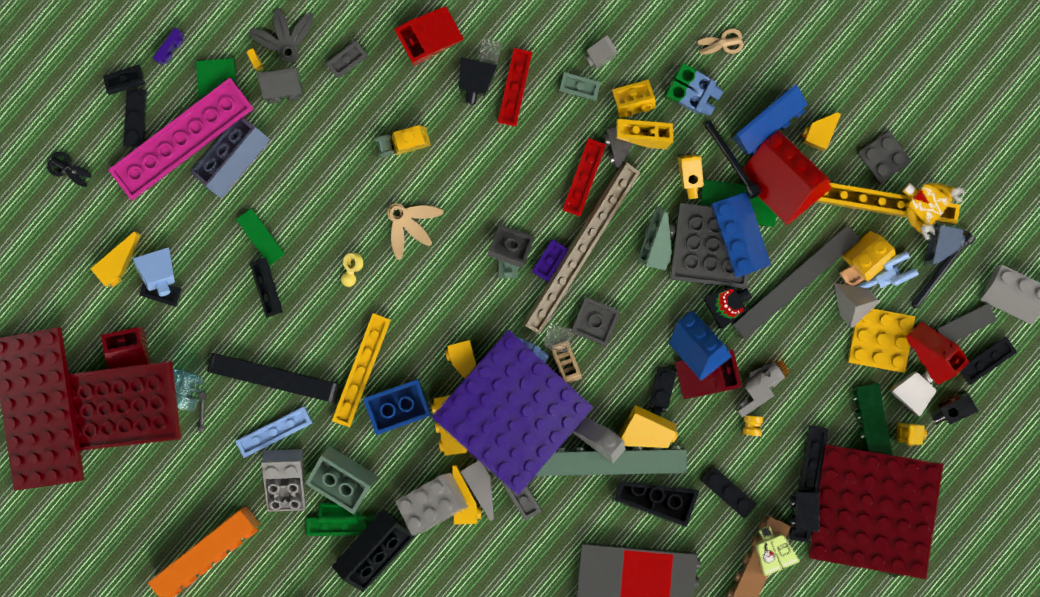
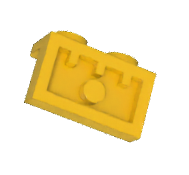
[612,79,656,118]

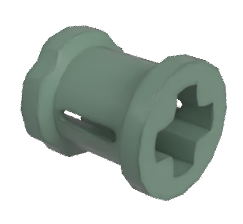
[374,135,396,158]

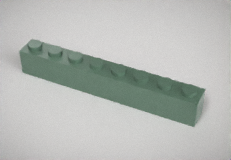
[535,445,687,476]

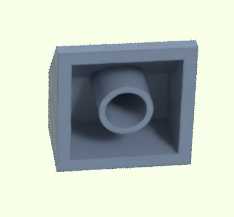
[924,225,965,266]

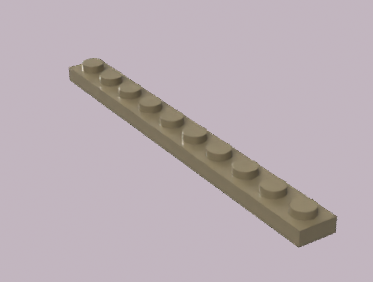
[522,161,640,335]

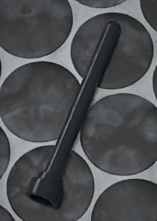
[705,121,762,199]
[912,230,976,308]

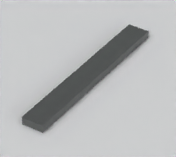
[732,225,860,340]

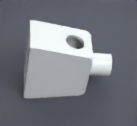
[889,370,937,416]

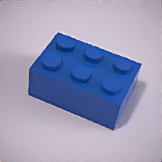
[363,379,432,435]

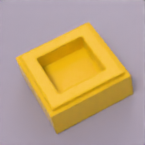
[246,48,264,71]

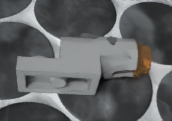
[736,360,790,417]

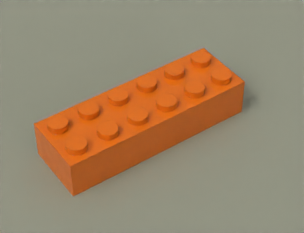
[148,506,260,597]

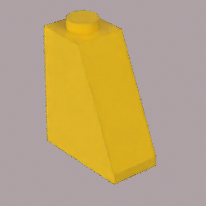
[618,405,678,448]

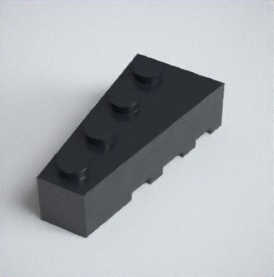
[612,482,700,527]

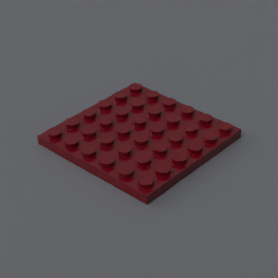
[809,444,944,579]

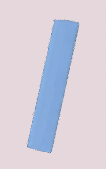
[235,406,313,458]

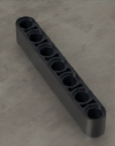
[207,353,340,403]

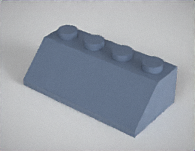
[190,117,270,198]

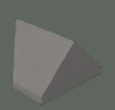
[834,283,880,328]

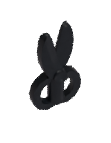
[47,152,92,187]

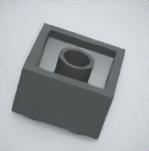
[257,68,304,104]

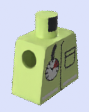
[755,526,800,576]

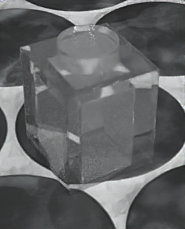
[479,39,502,65]

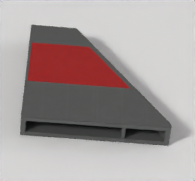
[577,542,701,597]

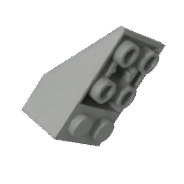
[261,449,306,512]

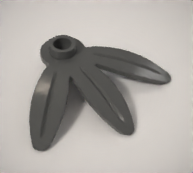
[249,9,314,62]

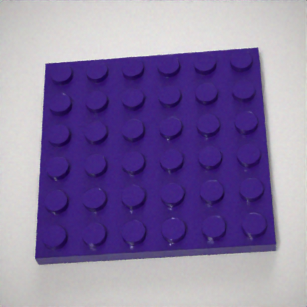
[431,330,593,495]

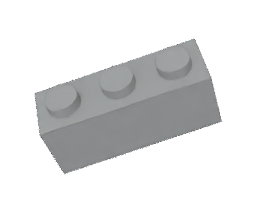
[980,265,1040,325]

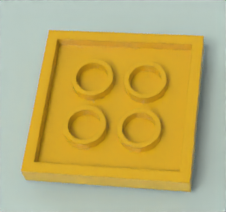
[847,309,916,373]

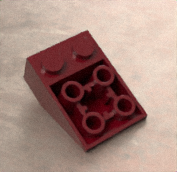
[101,327,151,369]
[675,349,742,399]

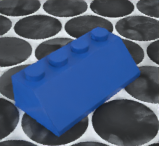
[732,84,808,156]
[710,192,771,278]

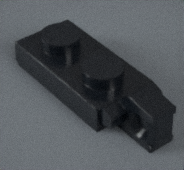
[649,367,677,417]

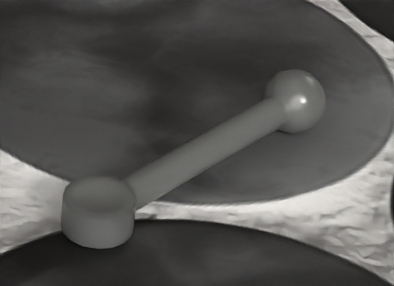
[197,392,207,432]

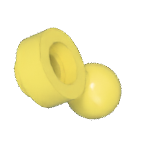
[341,253,363,287]

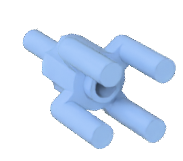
[856,251,919,288]

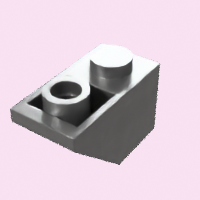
[604,127,634,168]

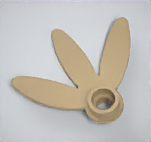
[387,203,443,260]

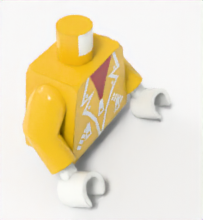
[902,182,966,240]

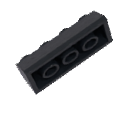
[332,509,416,592]

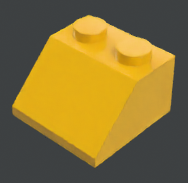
[841,231,896,282]

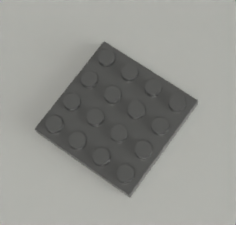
[670,203,756,288]

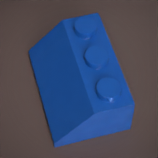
[669,310,731,380]

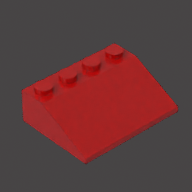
[738,130,832,225]

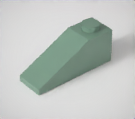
[638,206,672,270]

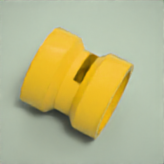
[742,415,763,436]

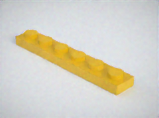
[332,313,391,428]

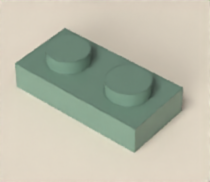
[559,72,601,102]

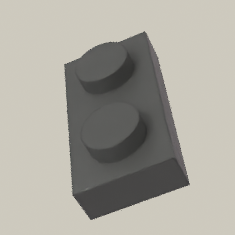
[326,41,368,80]

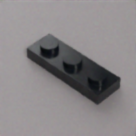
[123,89,147,147]
[250,257,283,318]
[960,336,1017,385]
[700,466,757,519]

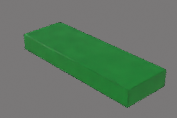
[236,208,286,266]

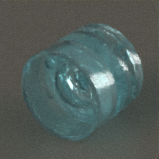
[173,369,205,412]

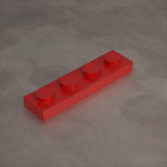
[498,48,533,127]
[562,138,606,217]

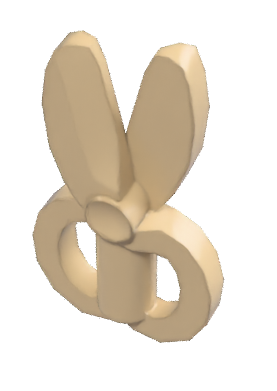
[697,29,744,55]

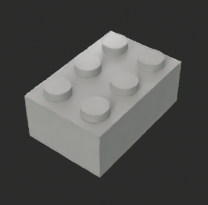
[395,473,468,536]

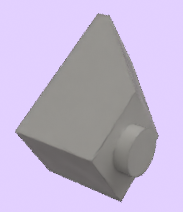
[585,35,617,69]

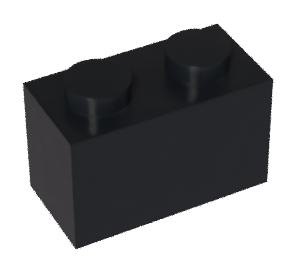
[790,491,820,532]

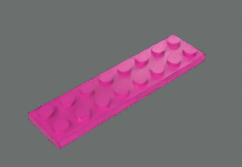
[108,78,254,201]

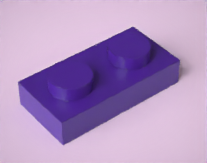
[152,28,185,66]
[532,239,568,282]

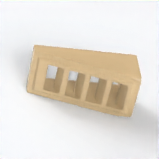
[550,341,582,384]

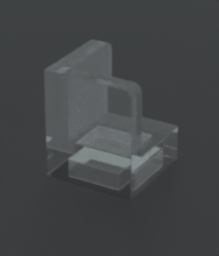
[544,324,572,353]

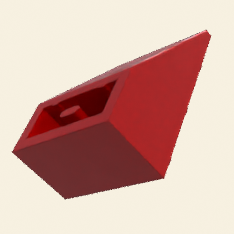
[394,6,464,67]
[906,322,969,385]

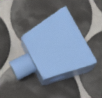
[133,247,175,296]

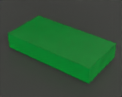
[318,503,358,523]

